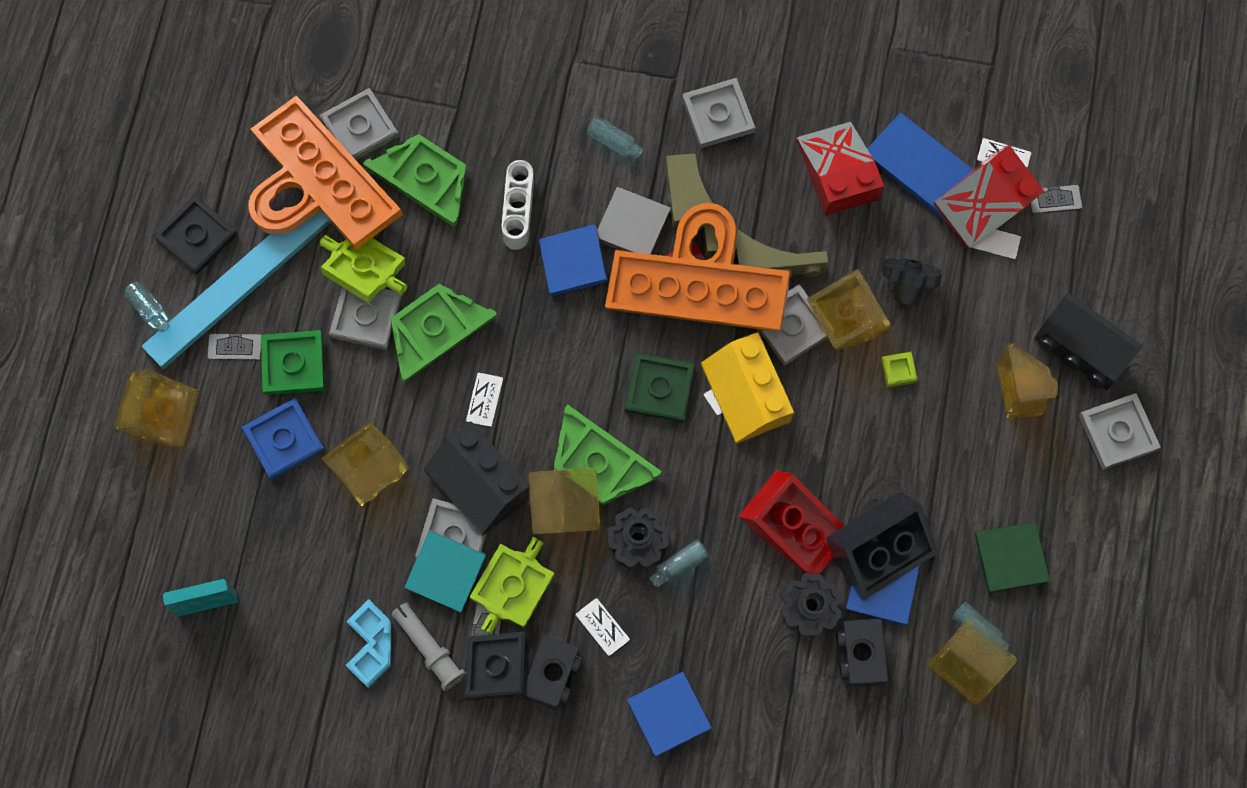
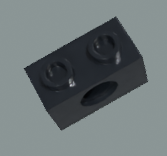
[836,619,888,688]
[522,635,583,711]

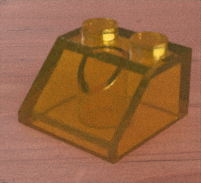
[807,269,892,350]
[996,343,1058,419]
[113,369,199,447]
[321,422,409,506]
[529,468,600,534]
[928,617,1017,706]

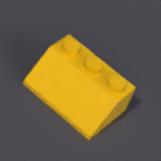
[701,332,794,444]

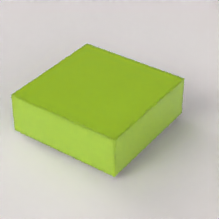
[881,352,918,388]

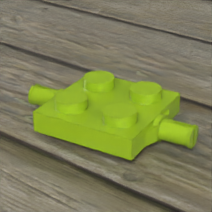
[320,235,407,303]
[470,537,555,635]

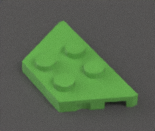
[363,134,467,228]
[391,284,497,383]
[554,405,662,506]

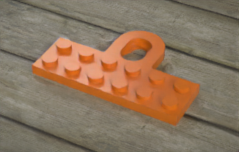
[248,96,403,250]
[605,203,791,332]

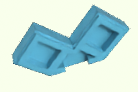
[346,599,392,688]

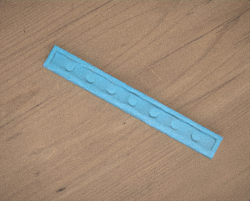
[142,211,331,369]

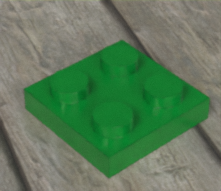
[261,330,325,395]

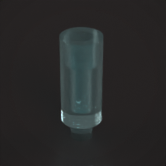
[587,116,643,158]
[124,281,170,332]
[650,539,709,588]
[951,601,1010,655]

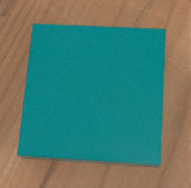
[404,530,487,612]
[163,579,239,617]

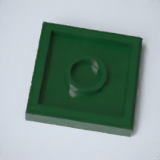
[625,353,695,423]
[974,522,1050,593]

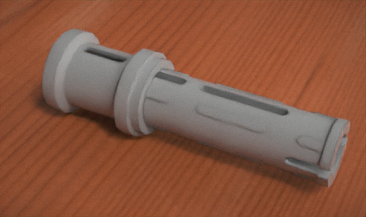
[392,603,466,691]

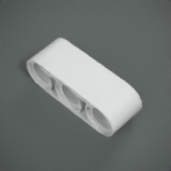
[502,160,534,250]

